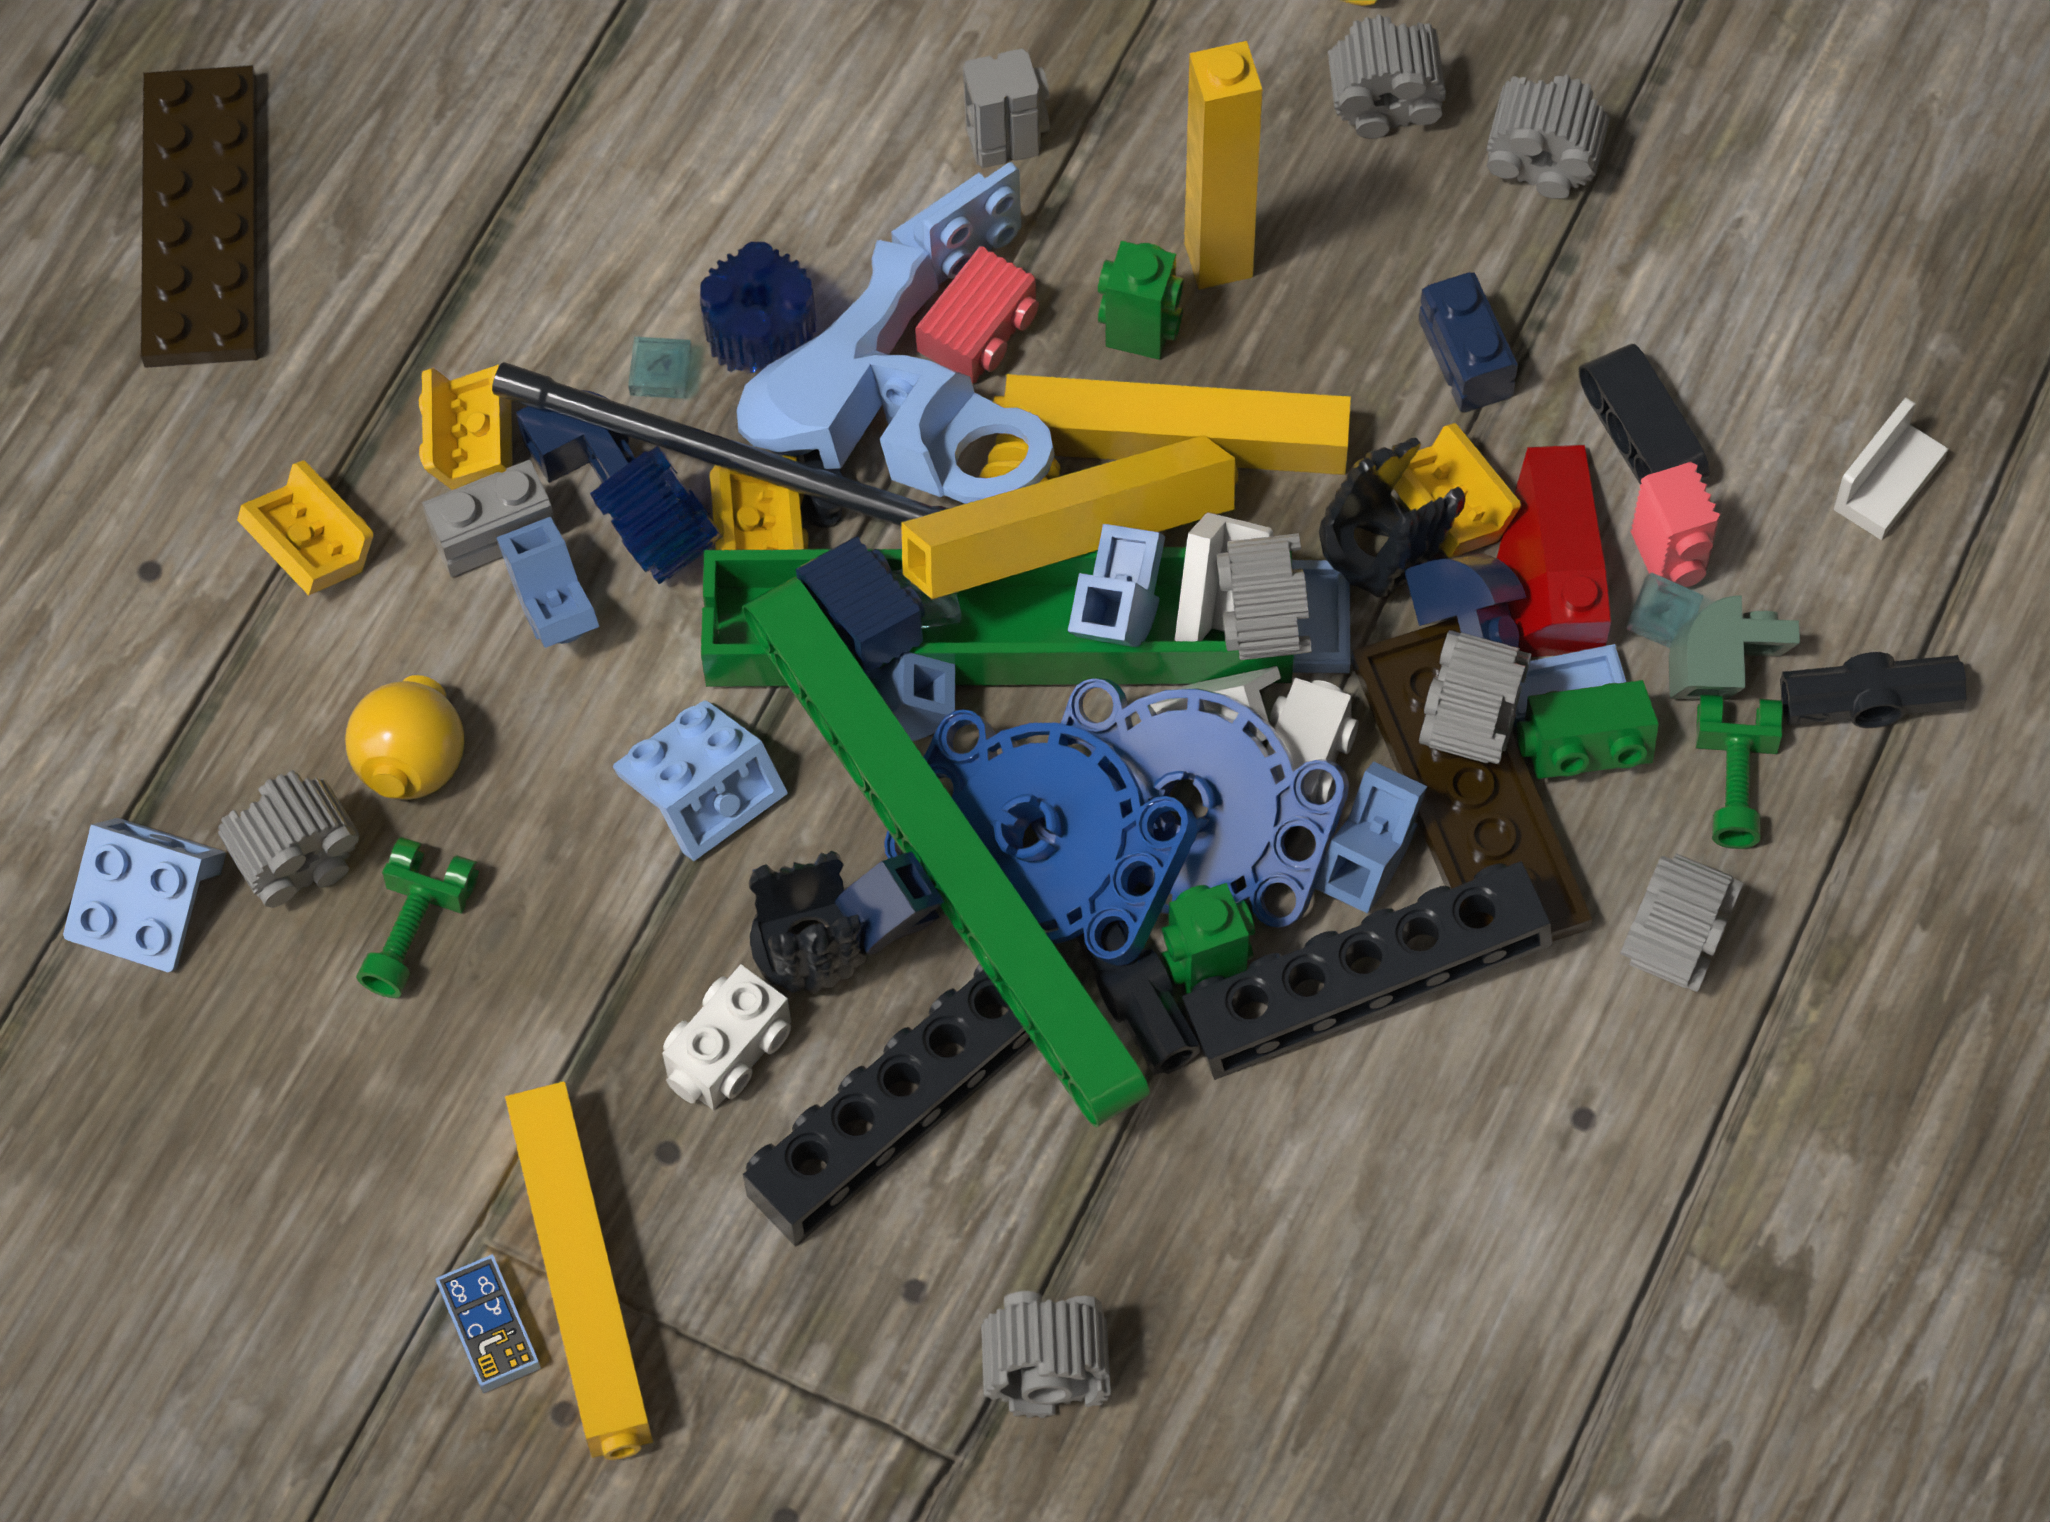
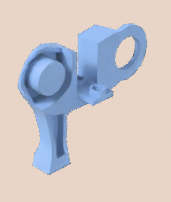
[737,240,1055,504]

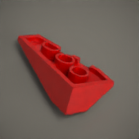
[1496,445,1611,657]

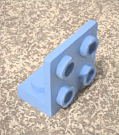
[891,162,1021,285]
[613,700,788,861]
[63,818,226,972]

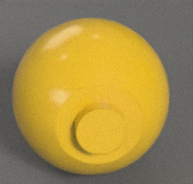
[345,675,464,800]

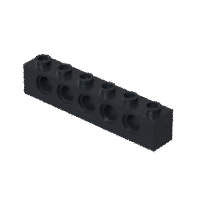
[1182,861,1552,1080]
[743,964,1033,1247]

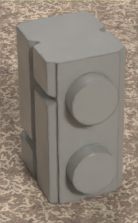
[963,48,1050,169]
[422,459,555,577]

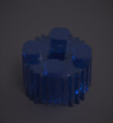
[700,242,817,373]
[590,445,723,584]

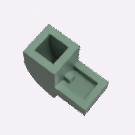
[1669,595,1800,700]

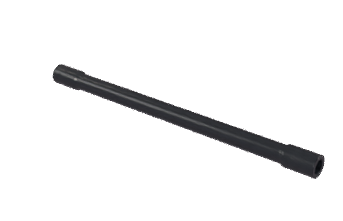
[492,362,949,526]

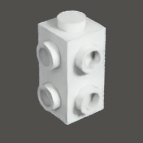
[1265,678,1359,804]
[662,964,791,1111]

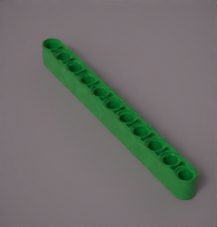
[742,577,1150,1128]

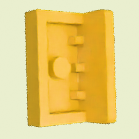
[419,365,513,490]
[1393,423,1521,558]
[710,455,808,550]
[237,460,373,596]

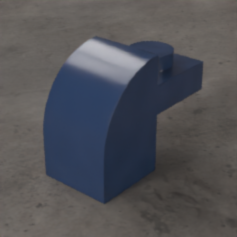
[516,390,639,506]
[1404,553,1527,651]
[835,851,944,955]

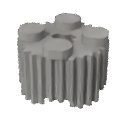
[1328,14,1446,139]
[1486,75,1610,199]
[1216,533,1312,660]
[1419,630,1531,764]
[218,770,359,908]
[1620,853,1744,992]
[981,1291,1110,1418]

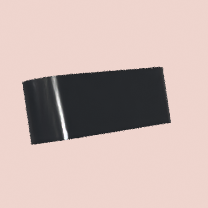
[1579,343,1710,485]

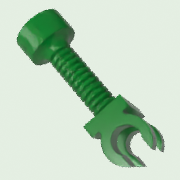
[1696,694,1782,849]
[356,837,479,998]

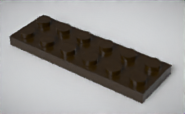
[141,65,258,368]
[1351,618,1592,942]

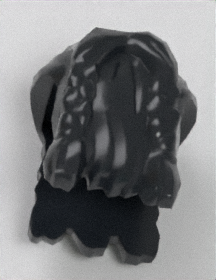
[1319,438,1465,598]
[748,850,869,993]

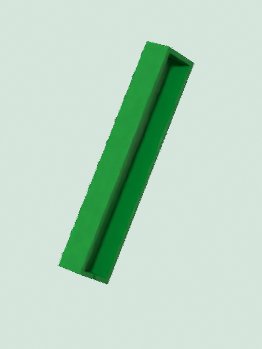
[701,547,1294,687]

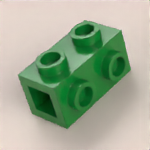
[1098,240,1184,360]
[1517,680,1659,779]
[1161,882,1255,994]

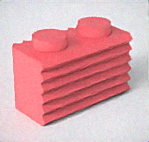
[915,246,1039,383]
[1630,462,1720,590]

